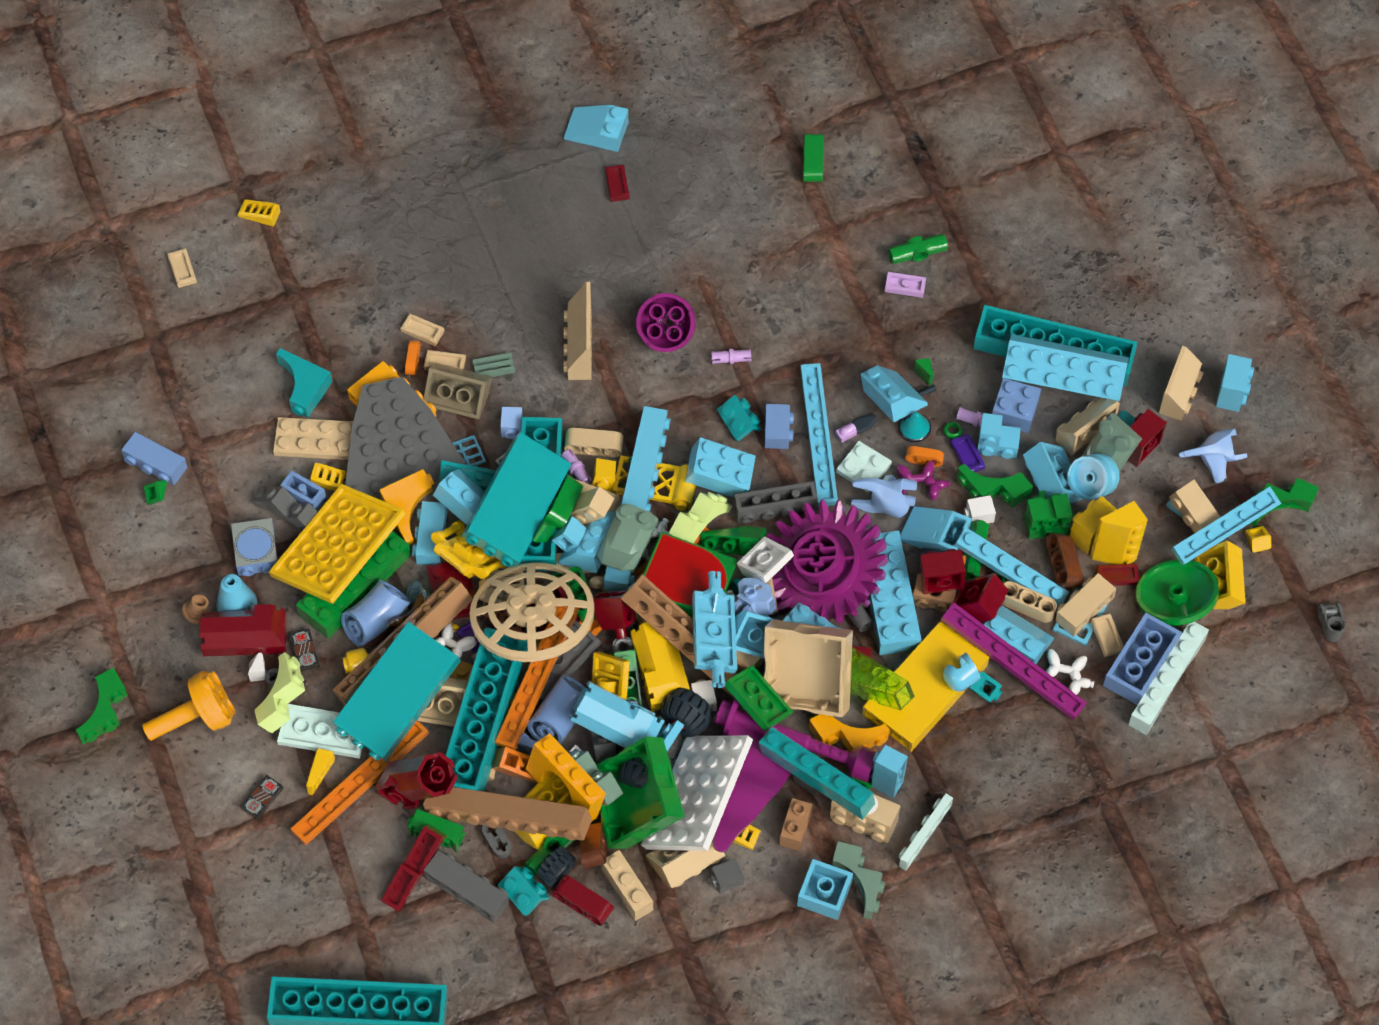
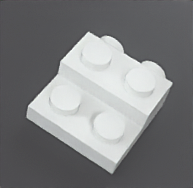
[737,536,794,583]

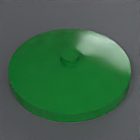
[1136,559,1219,626]

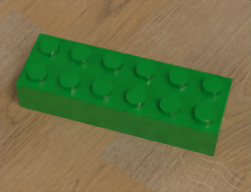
[296,531,411,639]

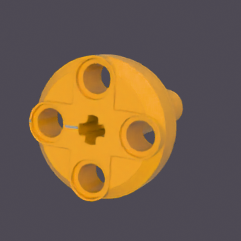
[143,670,235,741]

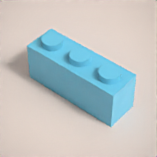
[412,501,448,565]
[870,745,908,798]

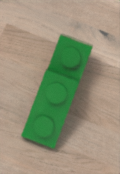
[956,464,1033,508]
[1250,478,1320,527]
[76,668,128,744]

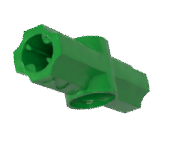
[888,234,948,264]
[964,520,989,580]
[525,836,575,877]

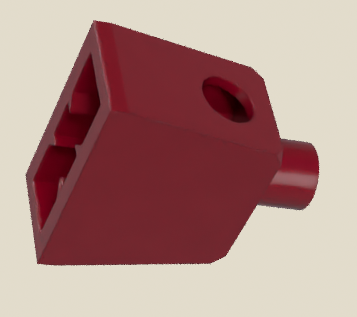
[593,590,636,639]

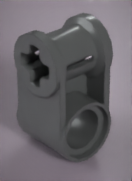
[1317,601,1346,642]

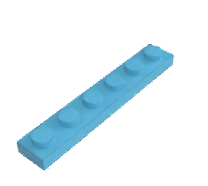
[1171,487,1281,566]
[954,527,1069,610]

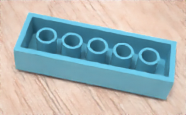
[1002,334,1129,401]
[868,531,921,655]

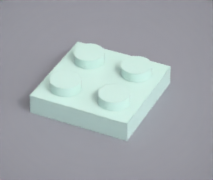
[836,441,892,493]

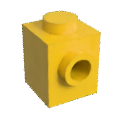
[592,458,616,492]

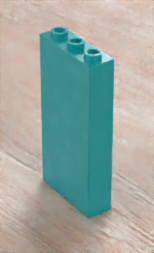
[461,432,571,567]
[333,621,461,762]

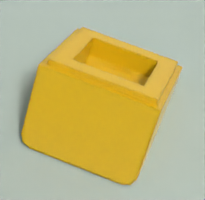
[1244,526,1271,552]

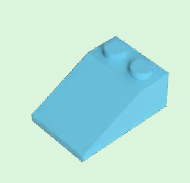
[564,105,629,152]

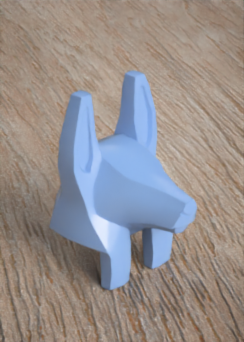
[1179,428,1247,484]
[851,475,917,518]

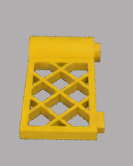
[612,455,696,511]

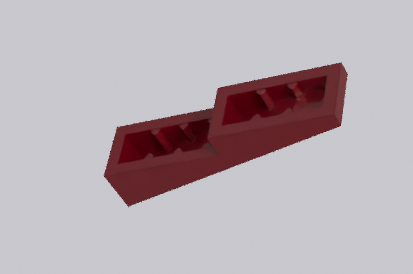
[381,825,447,912]

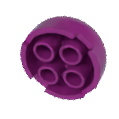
[636,293,697,352]

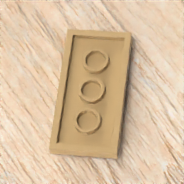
[273,417,353,460]

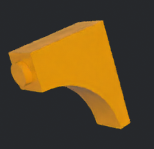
[380,469,434,546]

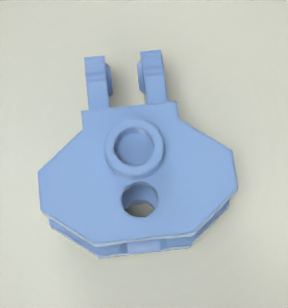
[735,577,776,616]

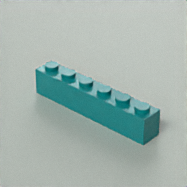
[759,727,875,820]

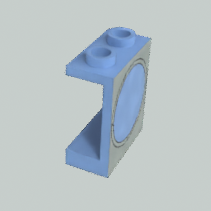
[231,518,277,576]

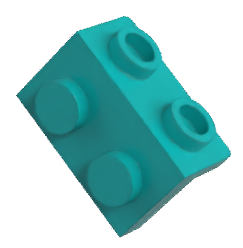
[717,395,761,441]
[498,867,550,916]

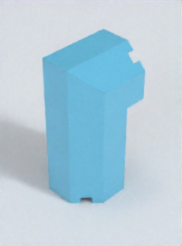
[569,681,665,748]

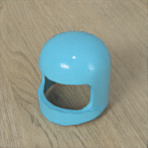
[943,652,980,692]

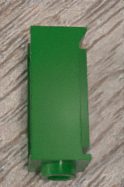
[407,809,465,852]

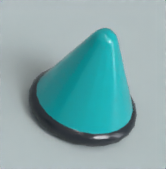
[898,412,931,443]

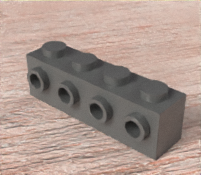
[734,481,818,523]

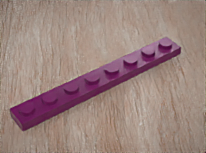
[941,603,1087,721]

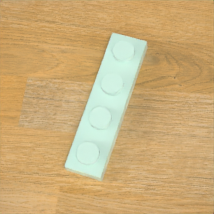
[898,794,953,871]

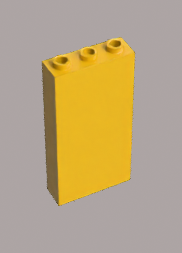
[862,621,989,752]

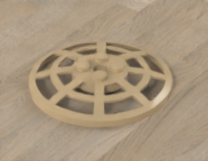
[470,563,595,662]

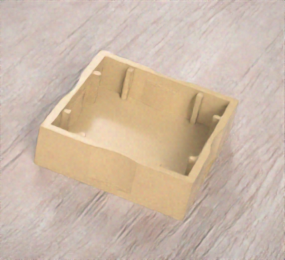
[764,620,853,717]

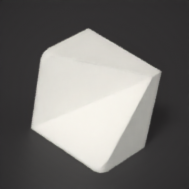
[248,653,266,682]

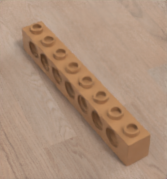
[621,574,747,706]

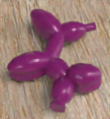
[896,461,950,500]

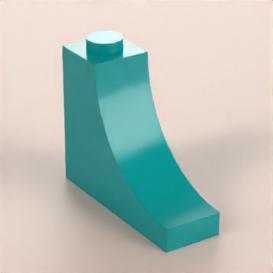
[276,348,332,418]

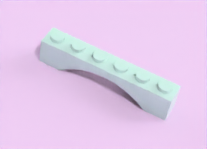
[1128,622,1209,735]

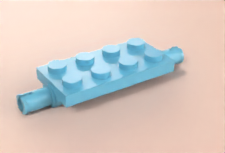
[692,571,737,688]

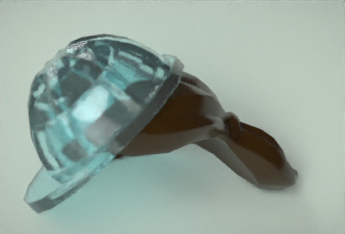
[387,581,431,628]

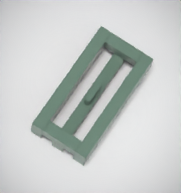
[473,353,515,377]

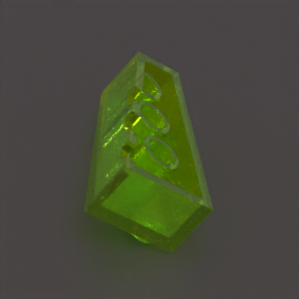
[850,647,915,710]

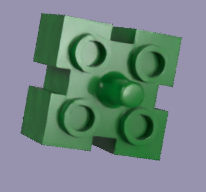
[1024,490,1073,539]

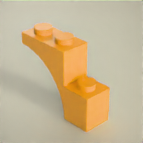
[809,714,889,752]

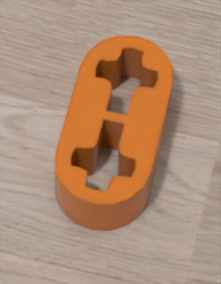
[405,340,421,375]
[905,446,944,467]

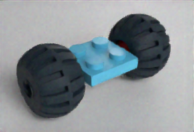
[618,688,711,789]

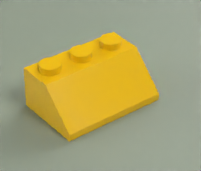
[1195,541,1245,609]

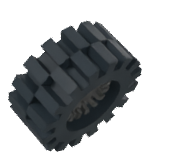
[537,847,576,887]

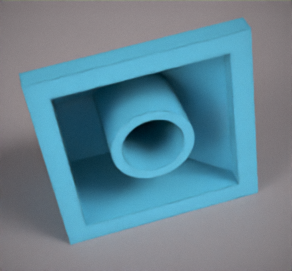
[735,610,777,658]

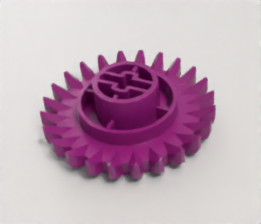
[766,500,888,624]

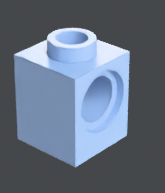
[501,407,523,439]

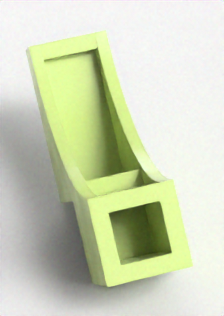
[669,492,732,543]
[255,652,305,733]

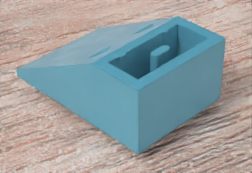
[900,506,972,551]

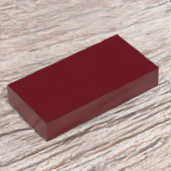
[605,165,630,202]
[1096,564,1139,586]

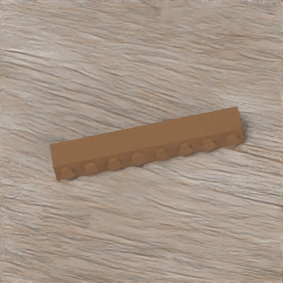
[333,577,473,706]
[423,787,592,841]

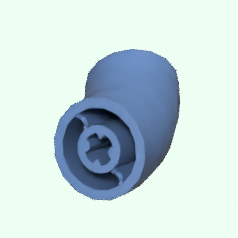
[341,579,411,647]
[527,674,586,745]

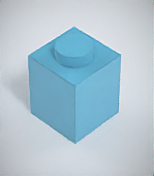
[552,516,587,553]

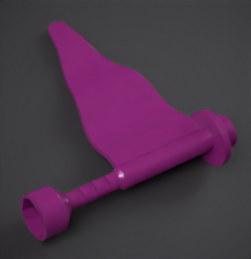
[713,699,877,853]

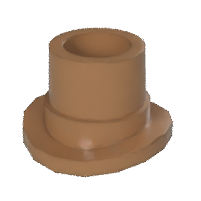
[182,595,210,625]

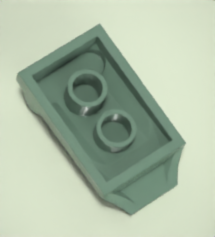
[1081,413,1142,471]
[596,504,658,572]

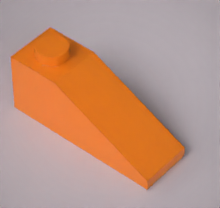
[492,747,538,783]

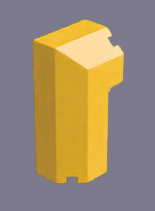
[631,622,690,711]

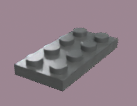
[518,620,601,701]

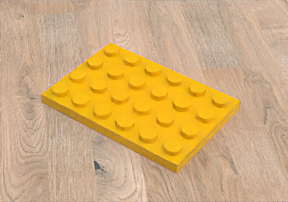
[269,484,405,604]

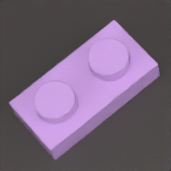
[885,272,926,298]

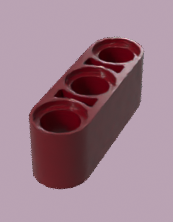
[551,875,614,926]

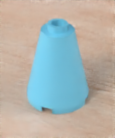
[216,574,258,612]

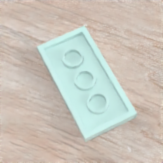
[277,704,362,759]

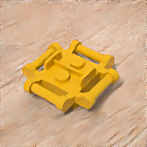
[431,521,507,579]

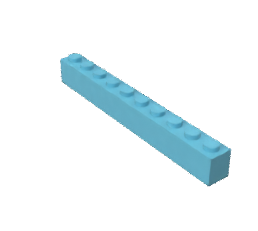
[604,406,671,591]

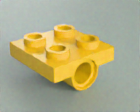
[592,652,630,700]

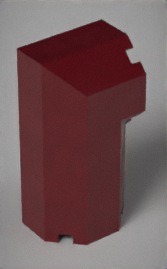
[200,604,287,657]
[376,752,457,809]

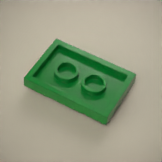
[725,665,793,732]

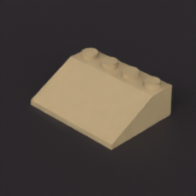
[564,282,592,380]

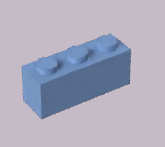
[122,432,188,486]

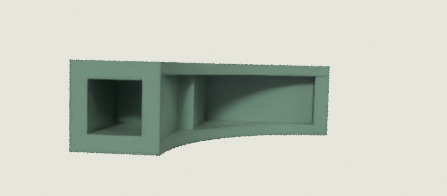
[566,750,623,805]
[832,841,885,920]

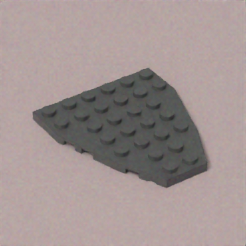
[345,377,464,512]

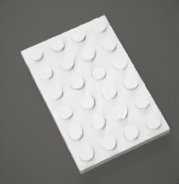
[641,735,753,851]

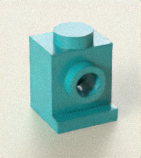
[969,671,1003,704]

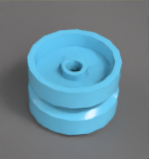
[1068,453,1120,500]

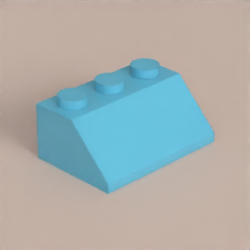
[861,365,928,422]
[1023,442,1082,503]
[433,469,485,525]
[559,511,616,574]
[984,606,1054,664]

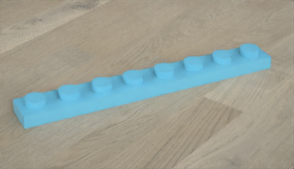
[801,363,838,507]

